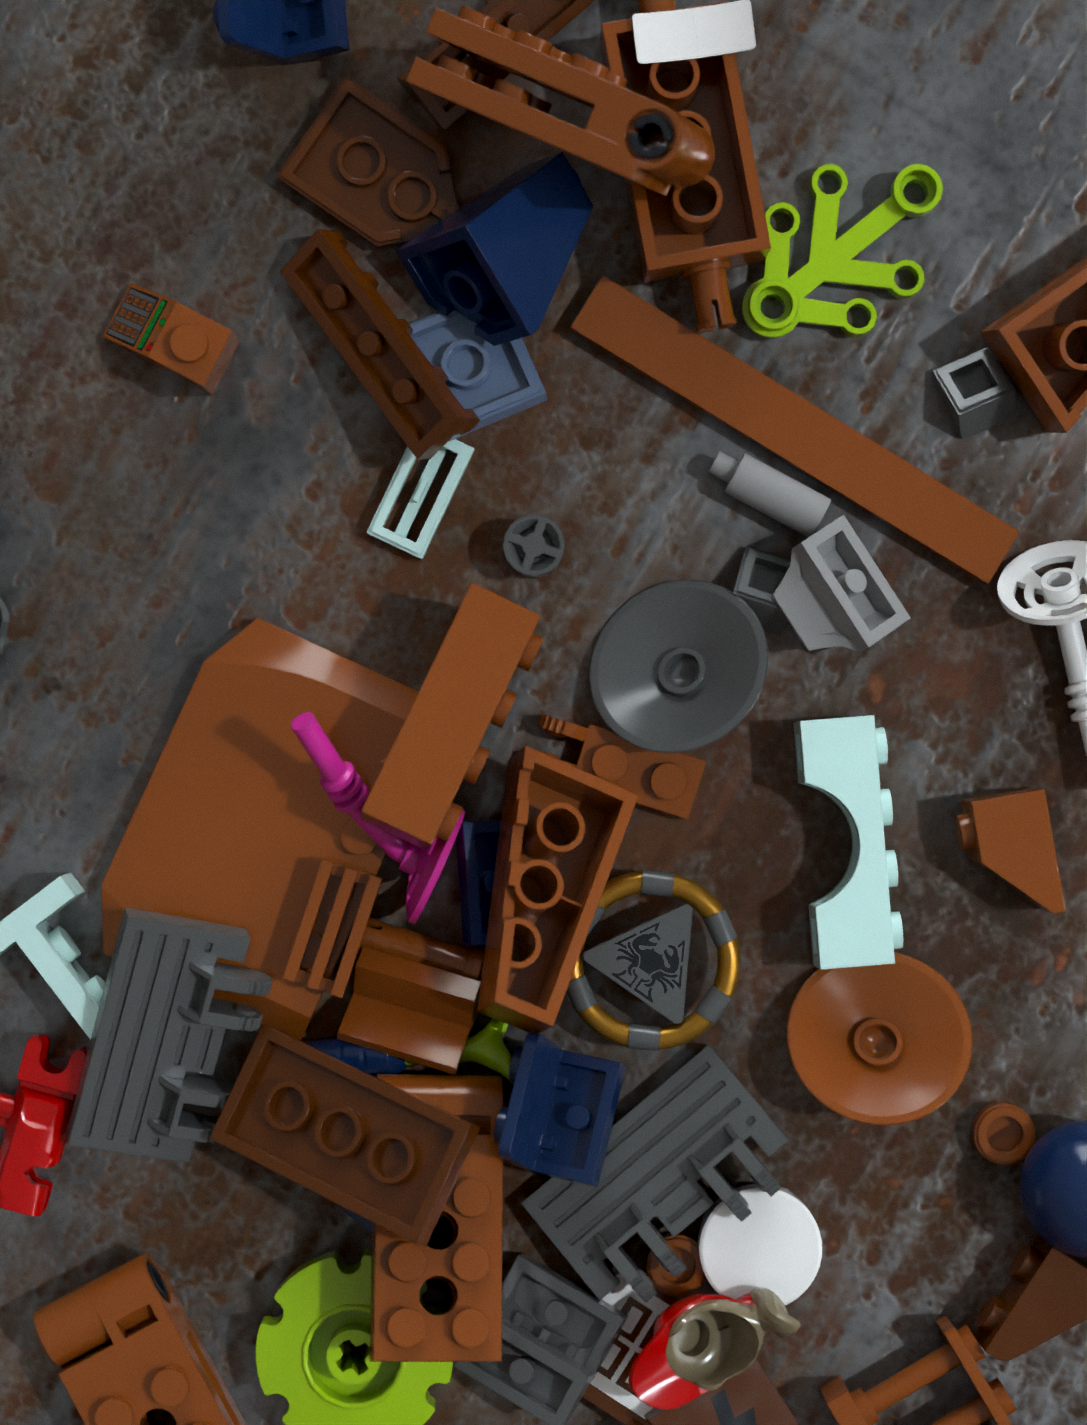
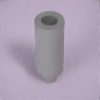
[708,451,831,537]

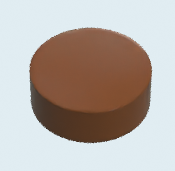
[970,1101,1035,1165]
[645,1231,706,1296]

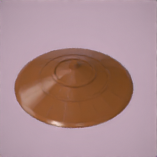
[787,952,973,1125]

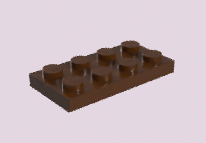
[209,1024,480,1247]

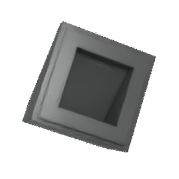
[933,347,1016,439]
[731,546,791,634]

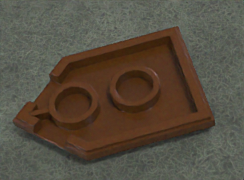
[276,75,459,248]

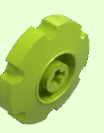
[256,1249,453,1425]

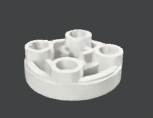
[698,1184,822,1305]

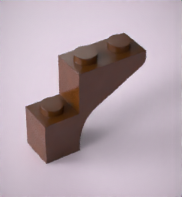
[974,1236,1087,1361]

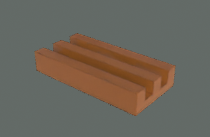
[282,858,383,998]

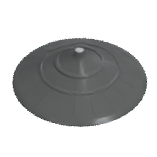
[589,579,768,753]

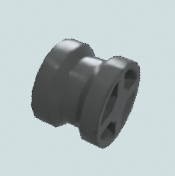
[503,514,565,578]

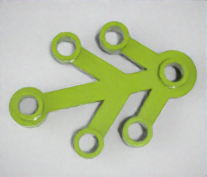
[741,164,943,339]

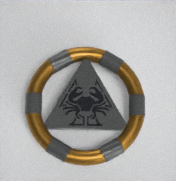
[566,870,740,1051]

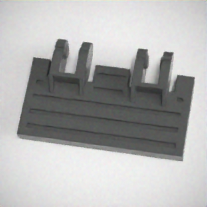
[66,907,273,1163]
[521,1045,789,1303]

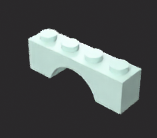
[793,715,903,970]

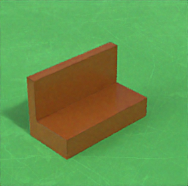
[337,946,481,1075]

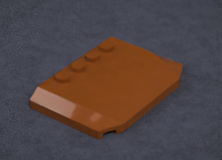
[101,618,419,1040]

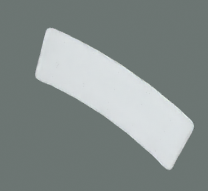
[632,0,756,64]

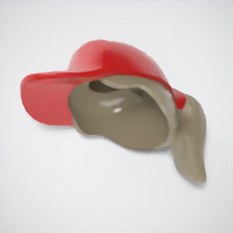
[628,1288,801,1410]

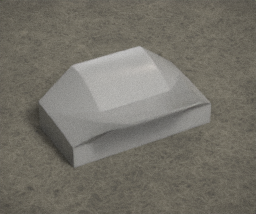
[772,515,911,652]

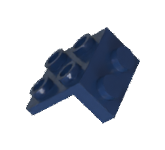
[213,0,350,65]
[494,1032,626,1187]

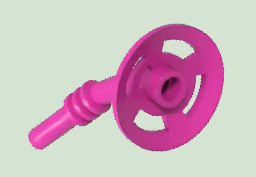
[291,712,466,924]

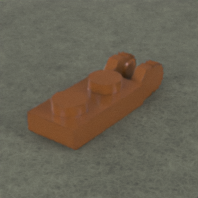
[537,714,707,819]

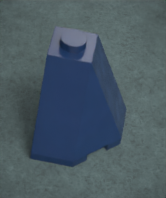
[395,151,593,346]

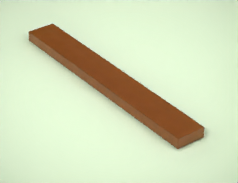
[570,275,1020,585]

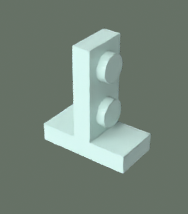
[0,872,105,1040]

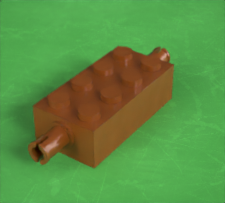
[599,0,771,332]

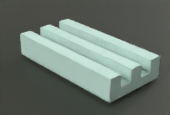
[366,439,475,560]

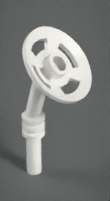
[997,540,1087,757]

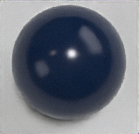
[1019,1120,1087,1258]

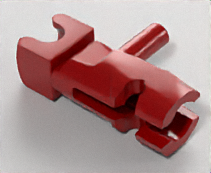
[0,1033,89,1216]

